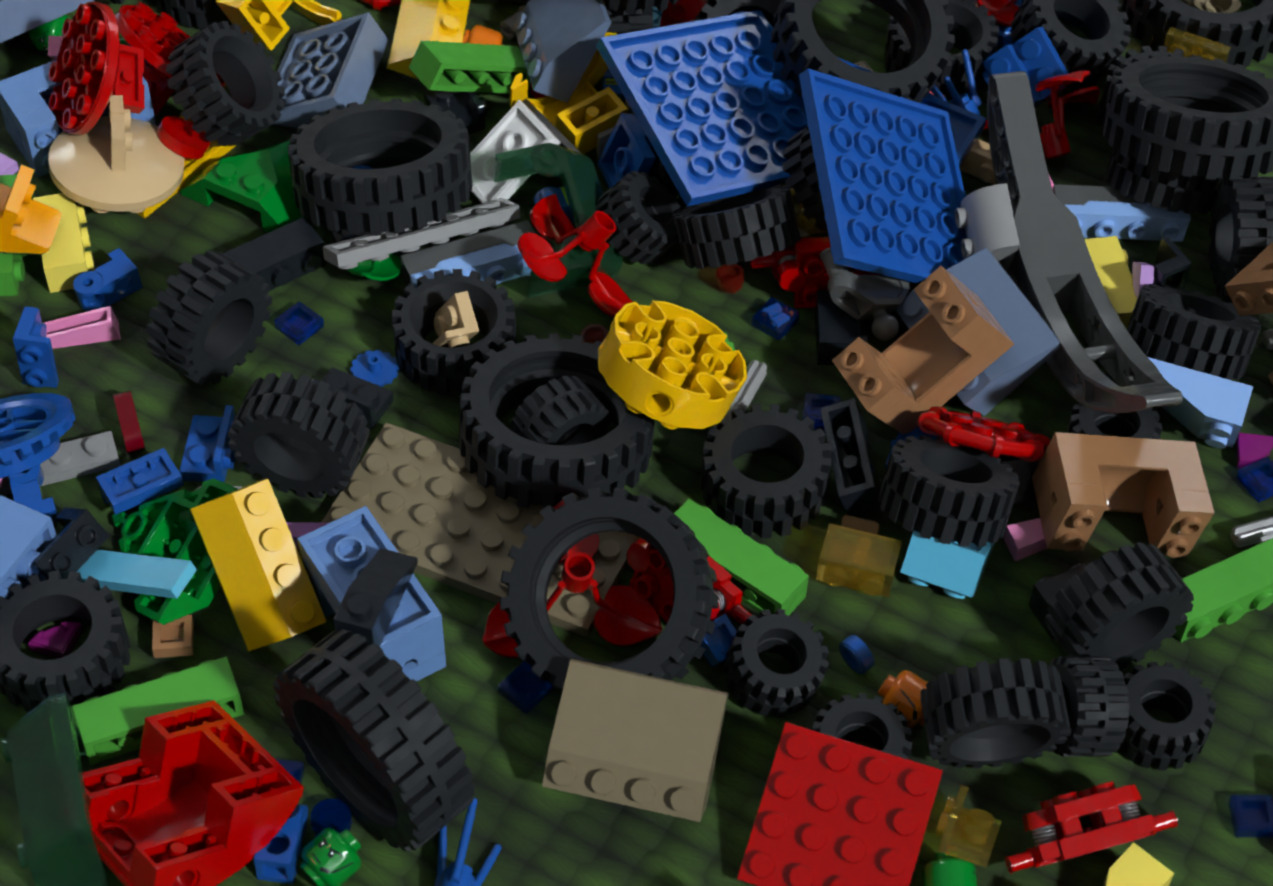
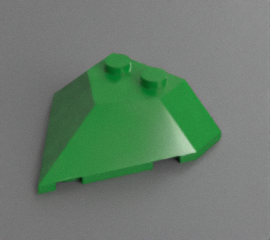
[180,139,309,233]
[112,478,237,625]

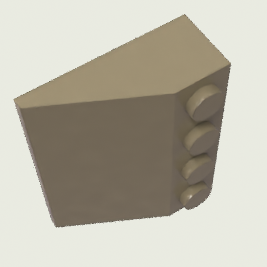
[542,659,728,822]

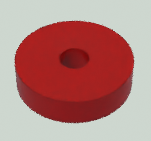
[156,116,210,159]

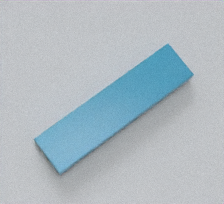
[77,550,197,599]

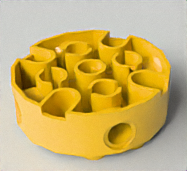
[598,300,747,430]

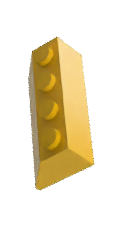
[387,0,470,79]
[190,479,327,651]

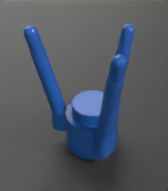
[930,49,982,116]
[434,797,502,886]

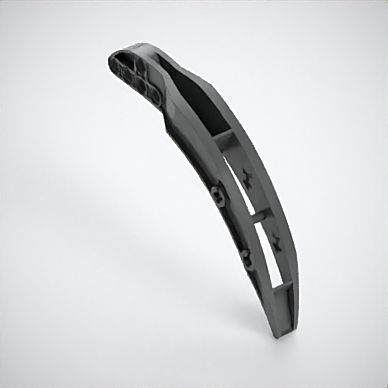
[987,71,1183,413]

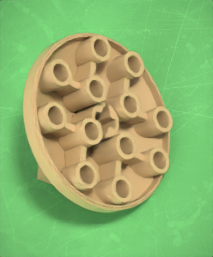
[48,95,184,213]

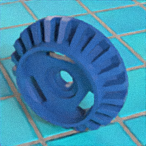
[0,393,76,478]

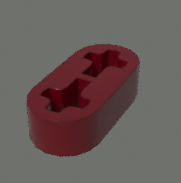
[113,391,145,453]

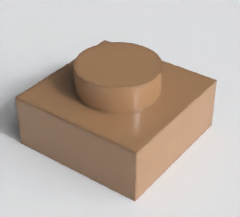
[152,615,194,658]

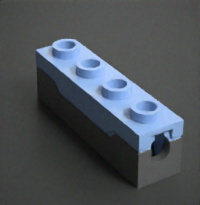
[1052,184,1191,242]
[400,220,535,288]

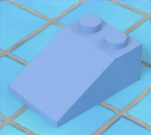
[1148,357,1253,448]

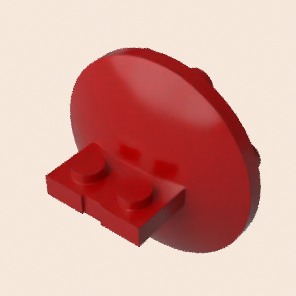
[48,1,145,135]
[115,2,227,115]

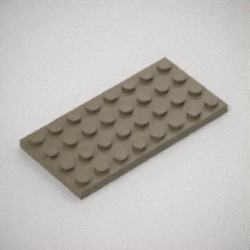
[321,422,640,638]

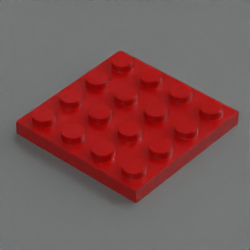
[737,722,943,886]

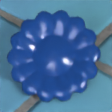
[350,350,399,387]

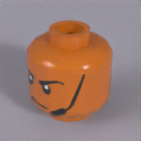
[877,670,928,728]

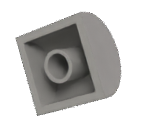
[955,183,1020,272]

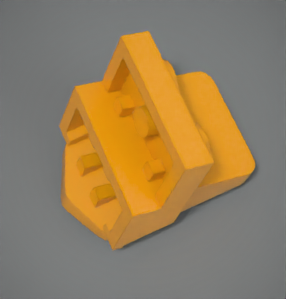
[0,164,62,255]

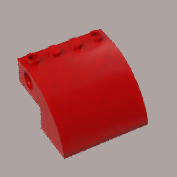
[63,700,304,886]

